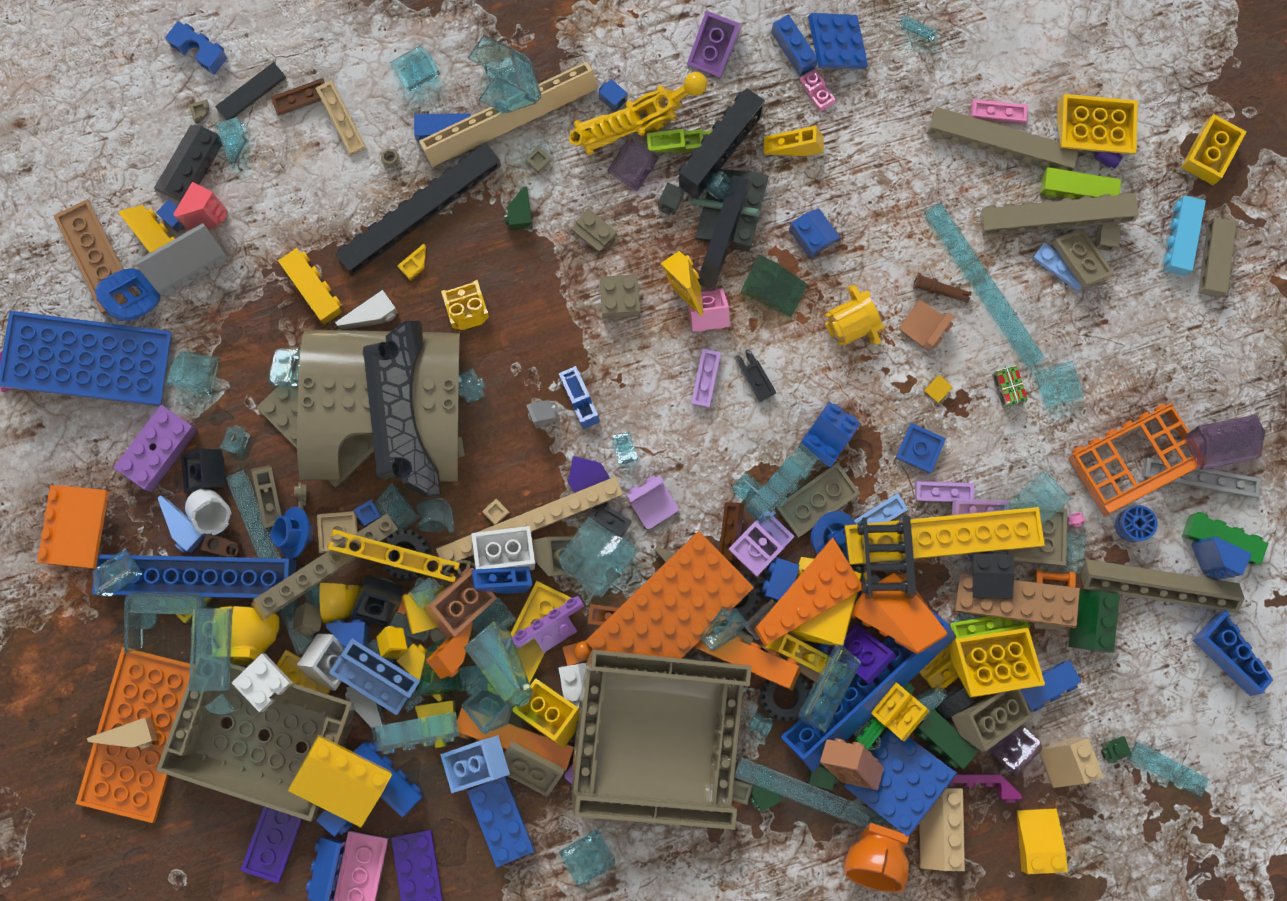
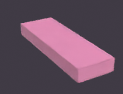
[971,99,1028,125]

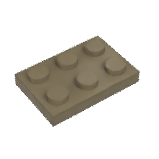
[1052,229,1114,288]
[504,741,565,797]

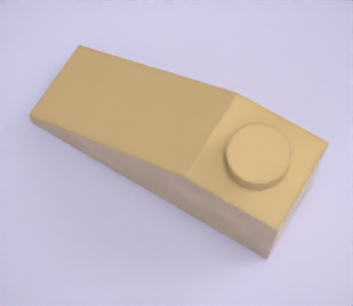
[87,717,158,750]

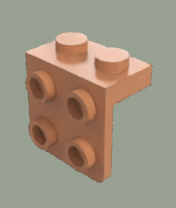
[899,300,955,351]

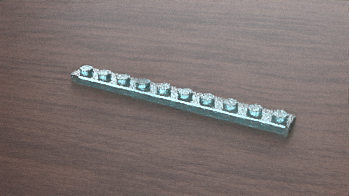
[924,202,1044,368]
[226,470,314,655]

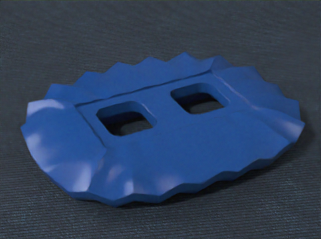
[95,268,160,322]

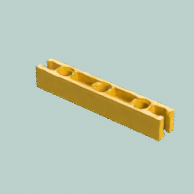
[327,529,460,582]

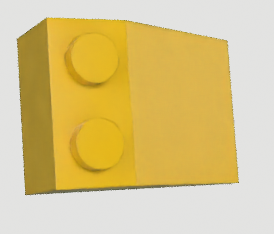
[661,251,704,316]
[1016,808,1068,874]

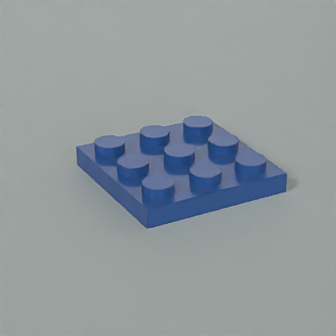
[808,13,868,69]

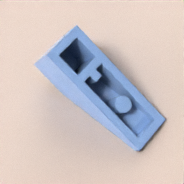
[158,495,206,553]

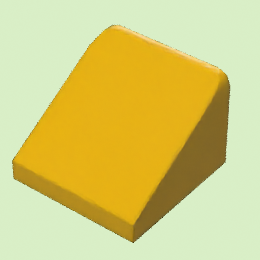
[924,375,953,403]

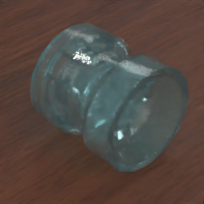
[748,712,774,738]

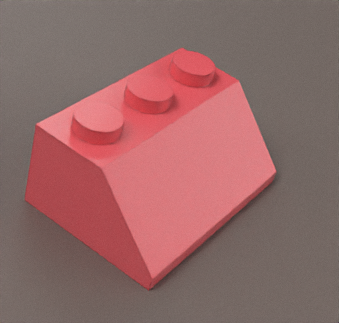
[173,182,227,231]

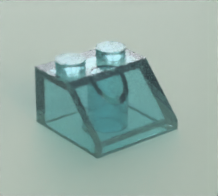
[389,45,440,92]
[167,351,219,395]

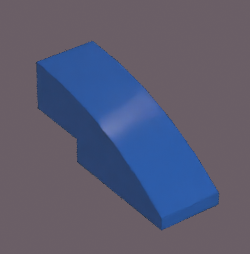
[558,366,600,429]

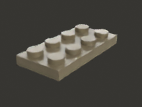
[775,462,860,538]

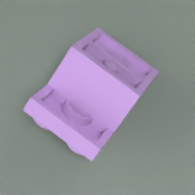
[728,510,795,577]

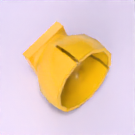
[213,606,279,666]

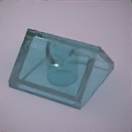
[374,484,420,533]
[93,549,142,597]
[461,677,513,734]

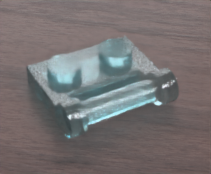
[268,348,301,386]

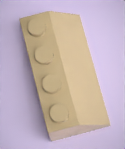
[919,787,965,871]

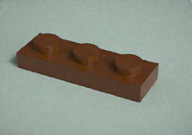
[271,78,325,116]
[719,502,745,561]

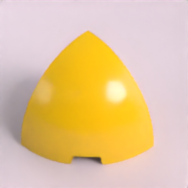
[319,583,360,624]

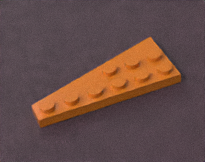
[755,537,861,646]

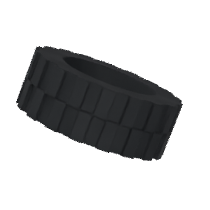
[933,685,979,719]

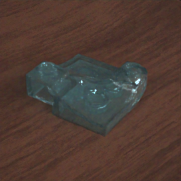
[559,517,639,598]

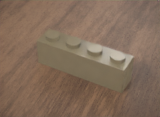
[1198,217,1238,298]

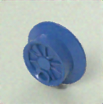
[811,511,856,561]

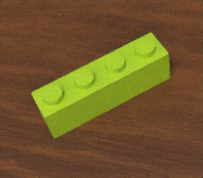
[1040,167,1121,200]

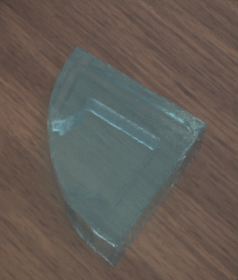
[205,694,235,715]

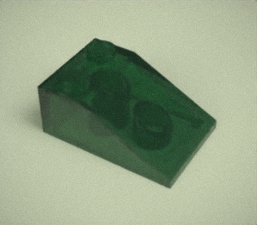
[741,255,807,317]

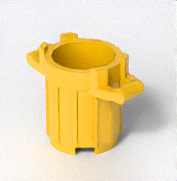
[824,285,885,346]

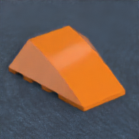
[851,573,947,654]

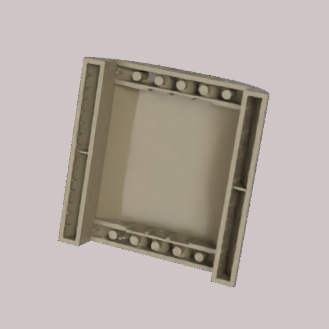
[572,650,752,830]

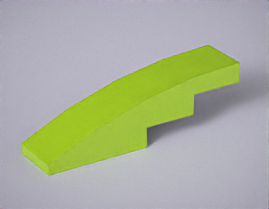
[647,129,713,153]

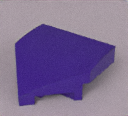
[567,456,611,493]

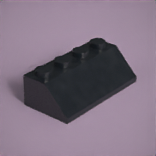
[154,125,224,202]

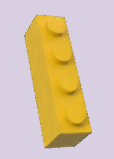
[278,248,343,325]

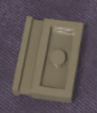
[571,209,617,254]

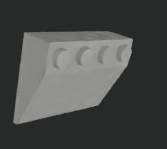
[134,223,229,296]

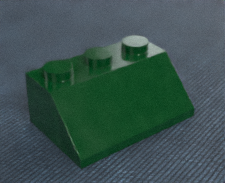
[1068,590,1120,653]

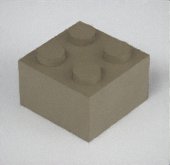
[599,274,640,319]

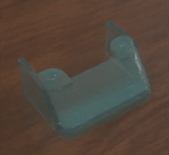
[468,35,541,113]
[124,592,214,654]

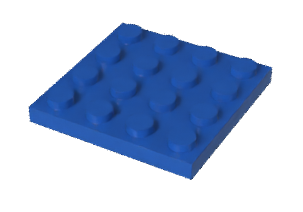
[844,729,957,837]

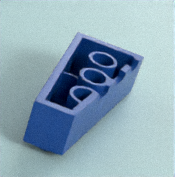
[1192,610,1273,696]

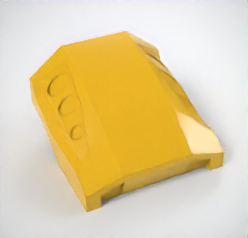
[441,280,489,330]

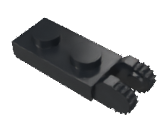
[735,349,776,403]

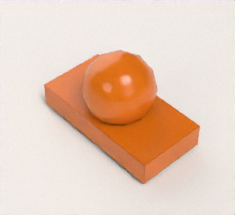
[562,640,593,666]

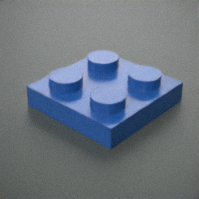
[895,423,946,474]

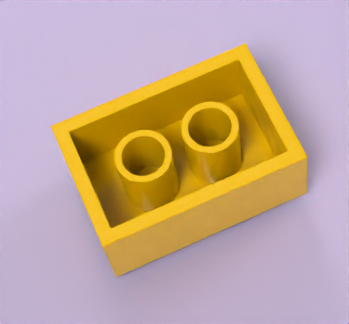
[1181,114,1246,185]

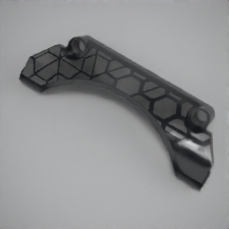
[363,321,441,497]

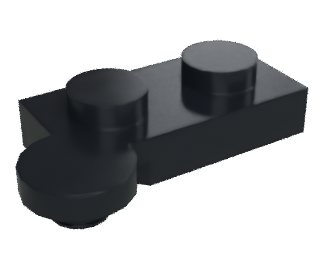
[589,502,632,538]

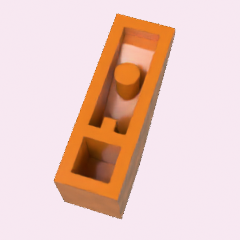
[426,622,473,679]

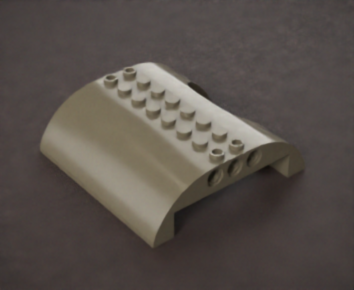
[297,330,460,482]

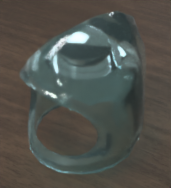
[416,497,454,533]

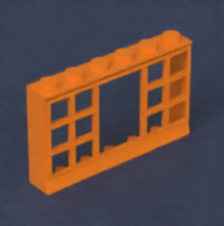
[1068,403,1210,518]

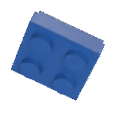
[799,401,860,468]

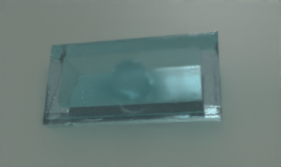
[899,14,938,41]
[731,472,775,514]

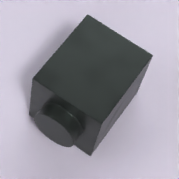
[658,182,684,215]

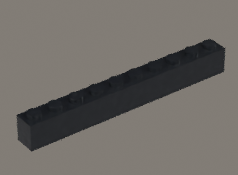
[335,143,501,276]

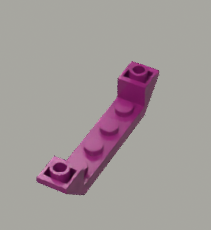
[948,773,1022,803]

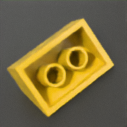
[118,205,175,253]
[512,678,580,748]

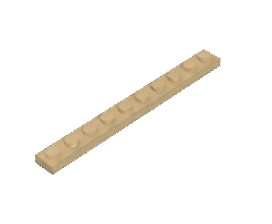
[436,477,623,567]

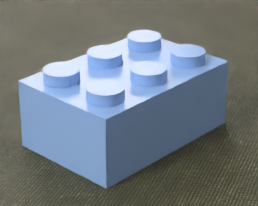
[440,735,510,793]

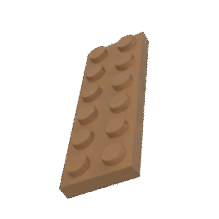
[53,199,138,315]
[955,573,1080,628]

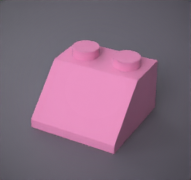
[687,288,730,332]

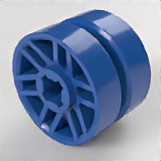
[1115,505,1158,543]

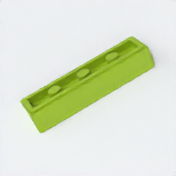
[950,617,1030,641]

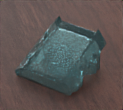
[915,685,947,722]
[559,830,615,886]

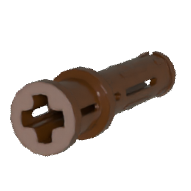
[913,273,971,303]

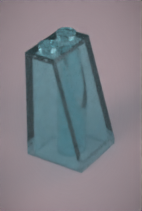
[464,621,533,707]

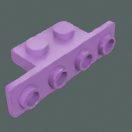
[512,596,584,652]

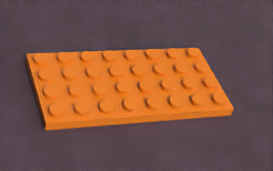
[586,531,754,659]
[76,647,194,823]

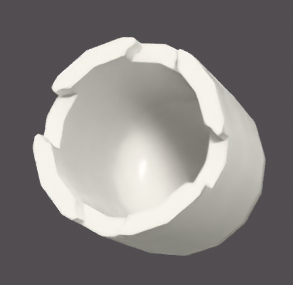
[185,489,231,535]

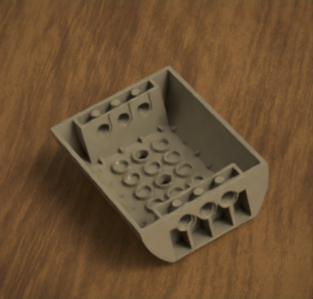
[156,653,355,822]

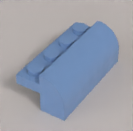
[329,639,420,715]

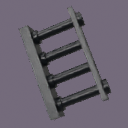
[857,516,916,599]

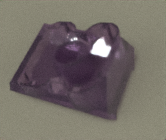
[607,138,659,191]

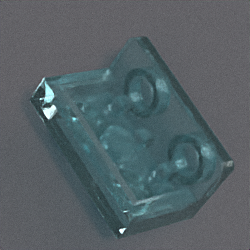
[472,597,517,645]

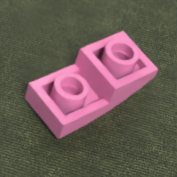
[800,69,835,112]

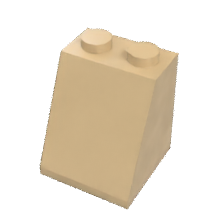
[1038,737,1104,788]

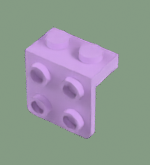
[627,475,678,529]

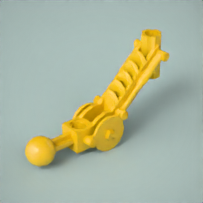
[568,72,708,155]

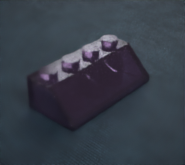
[1185,414,1265,470]

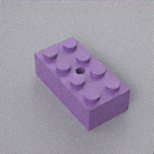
[113,405,198,492]

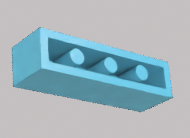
[1163,195,1206,276]

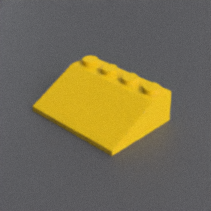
[1057,94,1138,154]
[787,557,862,647]
[948,628,1045,698]
[288,734,392,827]

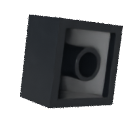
[182,449,226,494]
[972,554,1014,599]
[350,575,403,627]

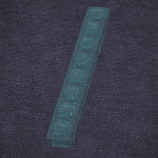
[734,757,885,829]

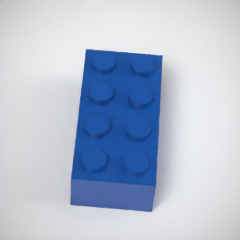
[467,776,535,868]

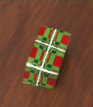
[992,365,1027,408]

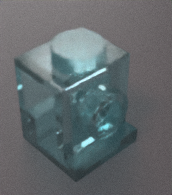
[219,425,250,456]
[408,577,441,608]

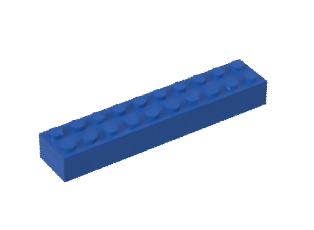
[92,555,296,599]
[781,610,956,772]

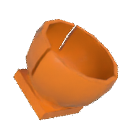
[844,823,909,893]

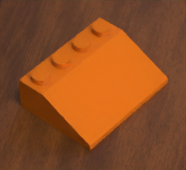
[37,485,109,569]

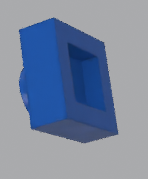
[353,500,381,527]

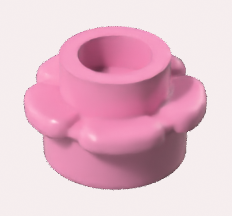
[1067,512,1086,527]

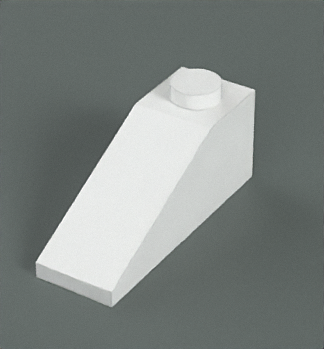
[335,290,398,330]

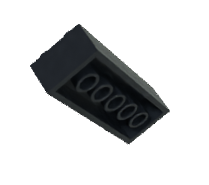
[678,88,765,200]

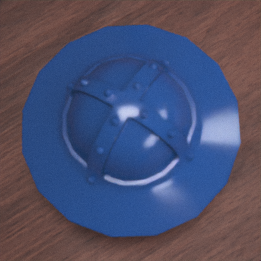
[270,507,313,559]

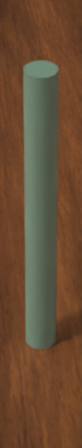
[691,197,760,217]

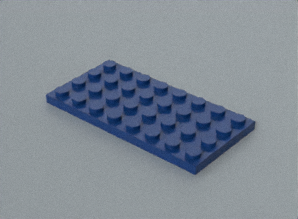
[0,310,172,406]

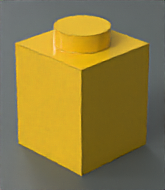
[377,626,407,659]

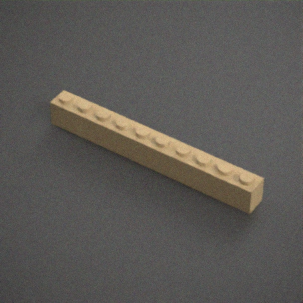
[419,62,599,168]

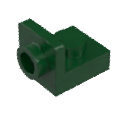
[1101,736,1132,763]

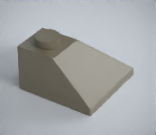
[532,536,580,576]

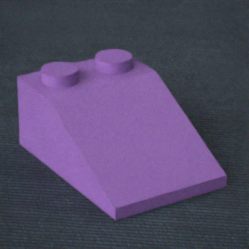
[687,11,743,78]

